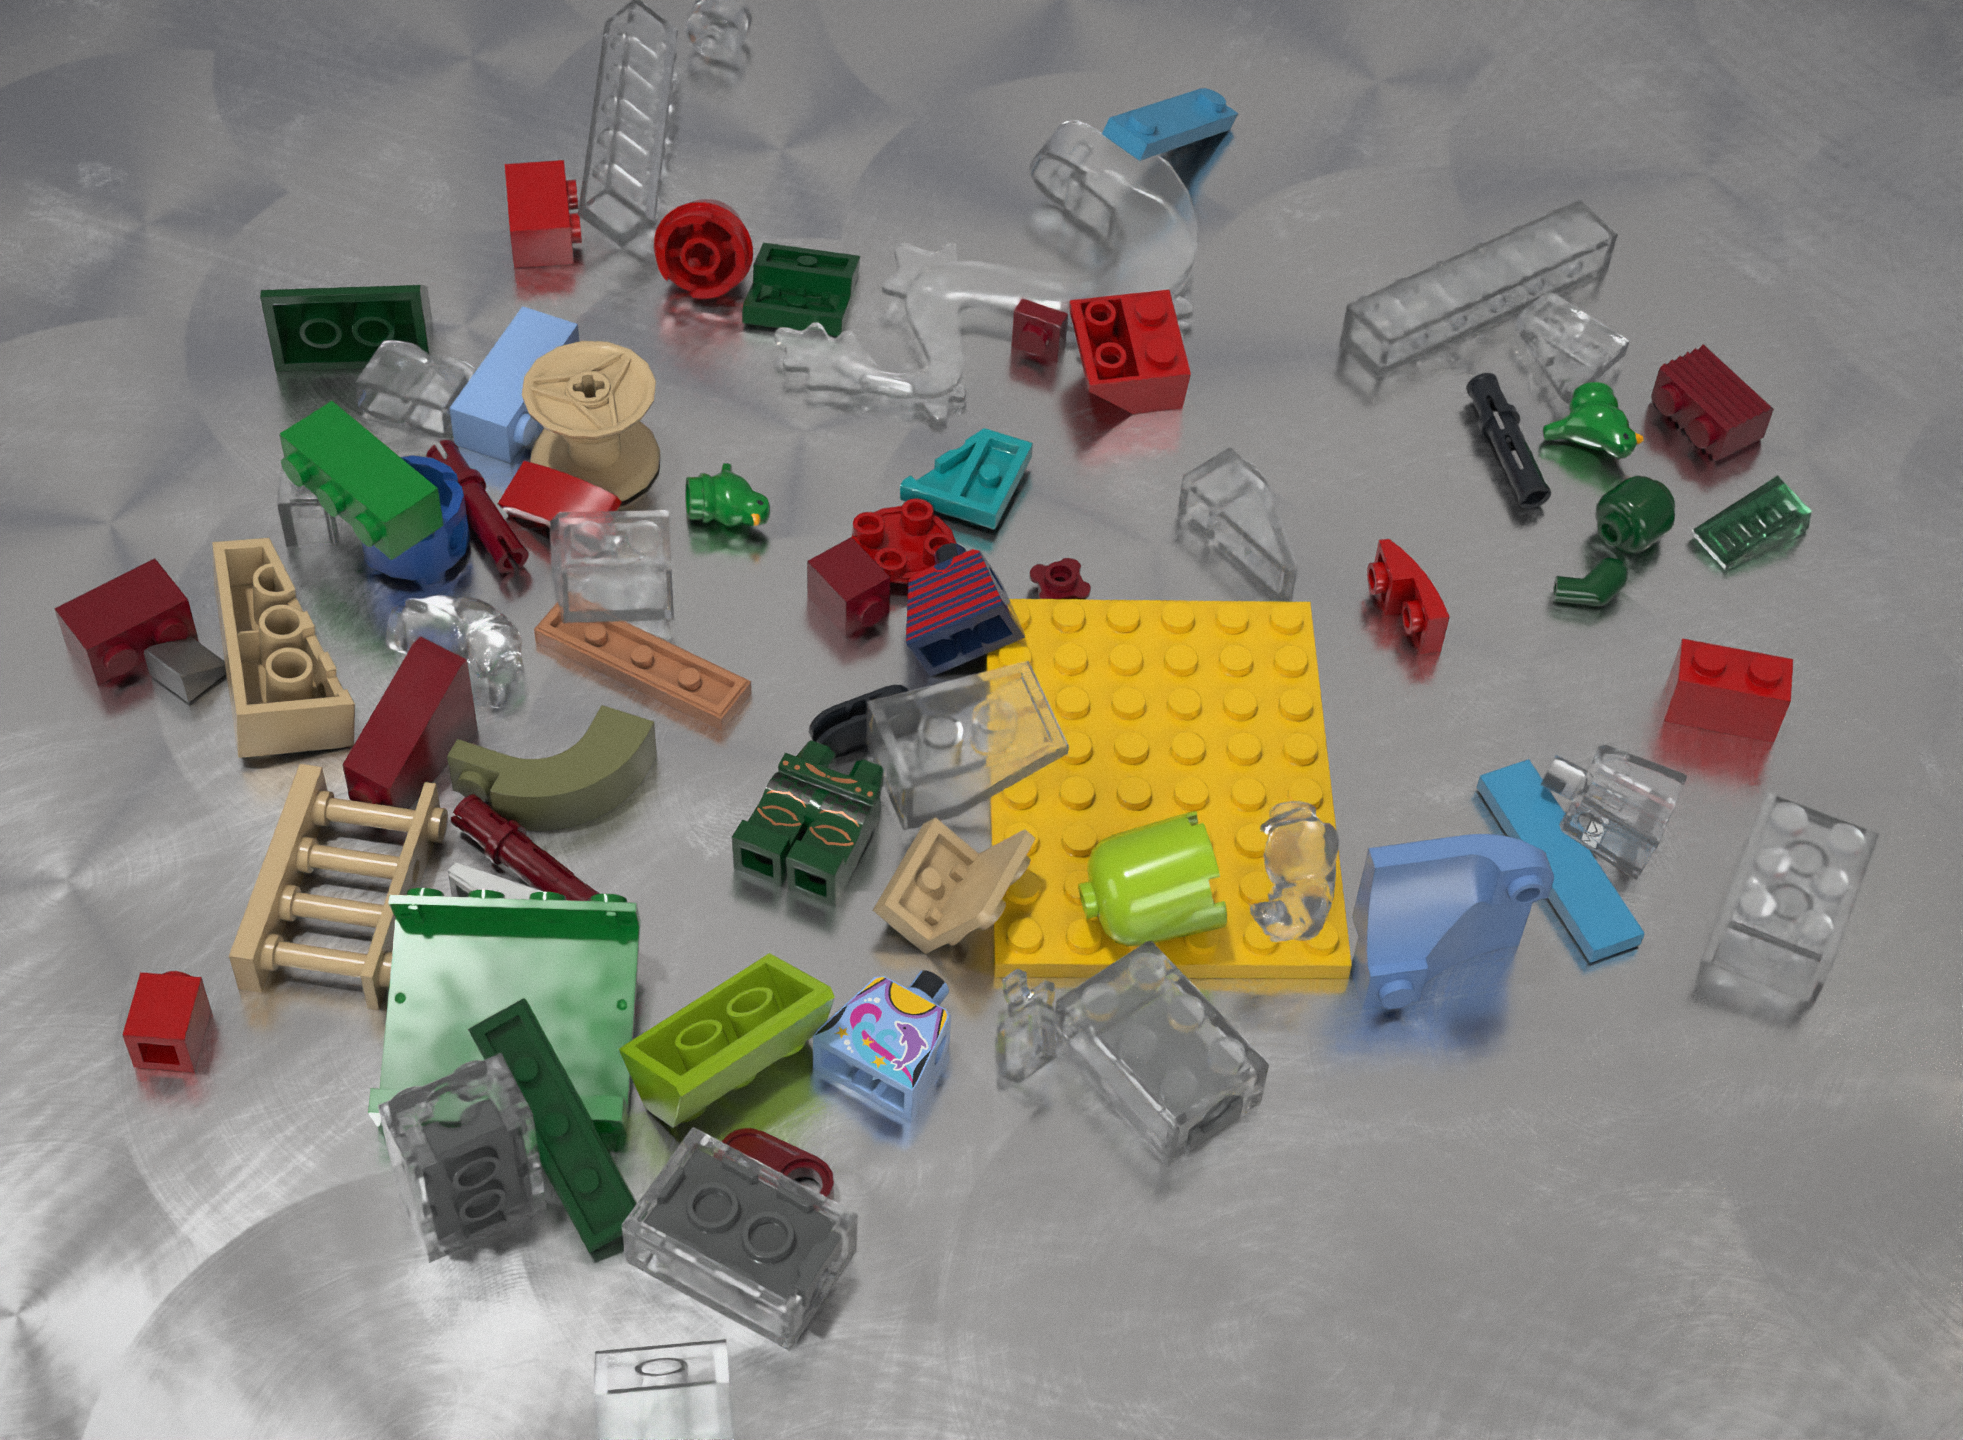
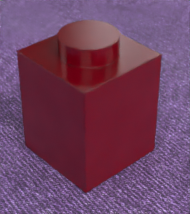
[807,537,890,637]

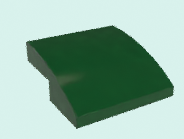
[742,242,861,337]

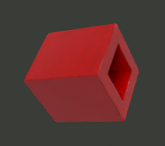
[122,971,212,1073]

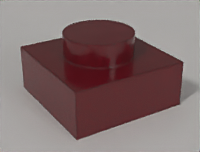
[1011,298,1068,363]

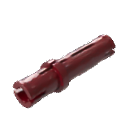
[426,440,529,573]
[451,794,600,901]

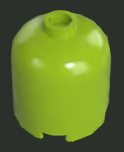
[1078,811,1227,947]

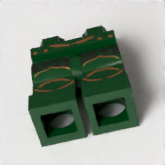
[731,740,884,908]

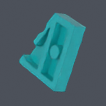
[900,428,1033,529]

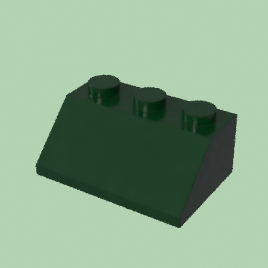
[260,285,433,372]

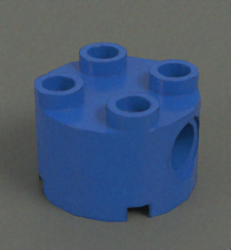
[361,455,470,585]

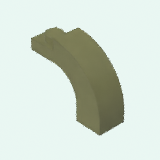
[447,705,657,831]

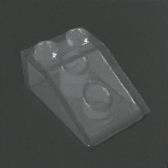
[866,661,1069,831]

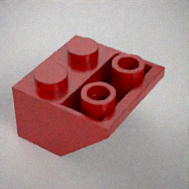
[1069,289,1191,414]

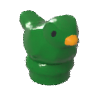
[1542,382,1644,459]
[685,463,771,527]

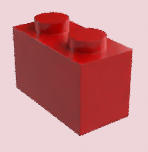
[505,160,582,269]
[1664,638,1793,743]

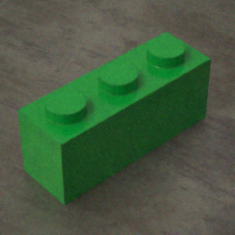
[279,401,444,560]

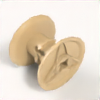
[522,341,661,501]

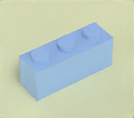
[449,306,579,463]

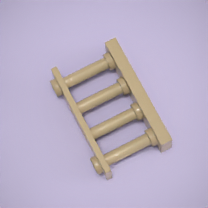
[229,764,448,1011]

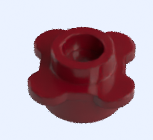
[1029,558,1091,599]

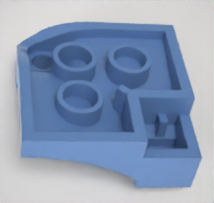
[1351,834,1554,1009]

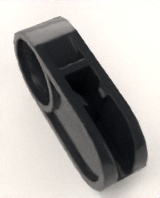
[808,684,921,761]

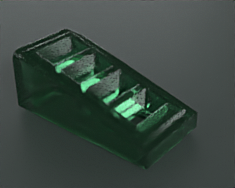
[1692,475,1812,571]

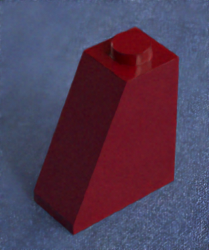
[342,636,478,809]

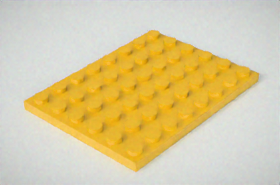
[986,599,1352,979]

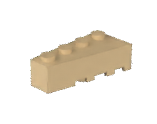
[212,538,355,758]

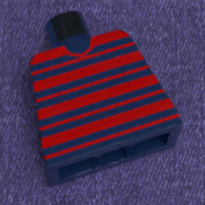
[906,543,1025,677]

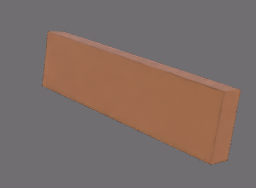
[534,593,752,731]

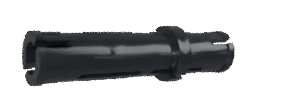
[1466,373,1551,509]

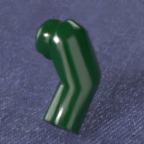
[1553,558,1628,607]

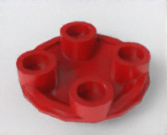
[851,499,957,584]

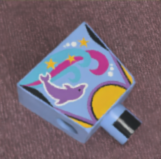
[813,970,951,1122]

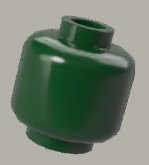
[1595,475,1675,554]

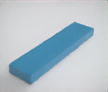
[1477,759,1645,963]

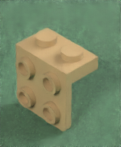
[872,817,1035,954]

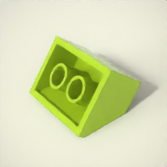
[619,953,835,1128]

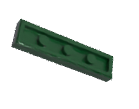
[468,998,644,1253]

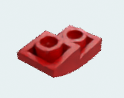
[497,461,622,546]
[1367,539,1450,654]

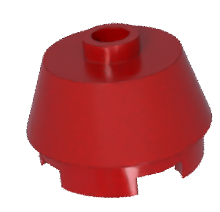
[654,199,753,299]

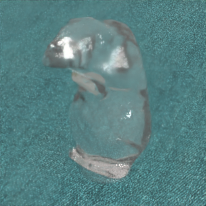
[386,595,524,708]
[1250,801,1339,942]

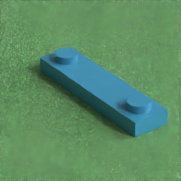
[1102,88,1239,161]

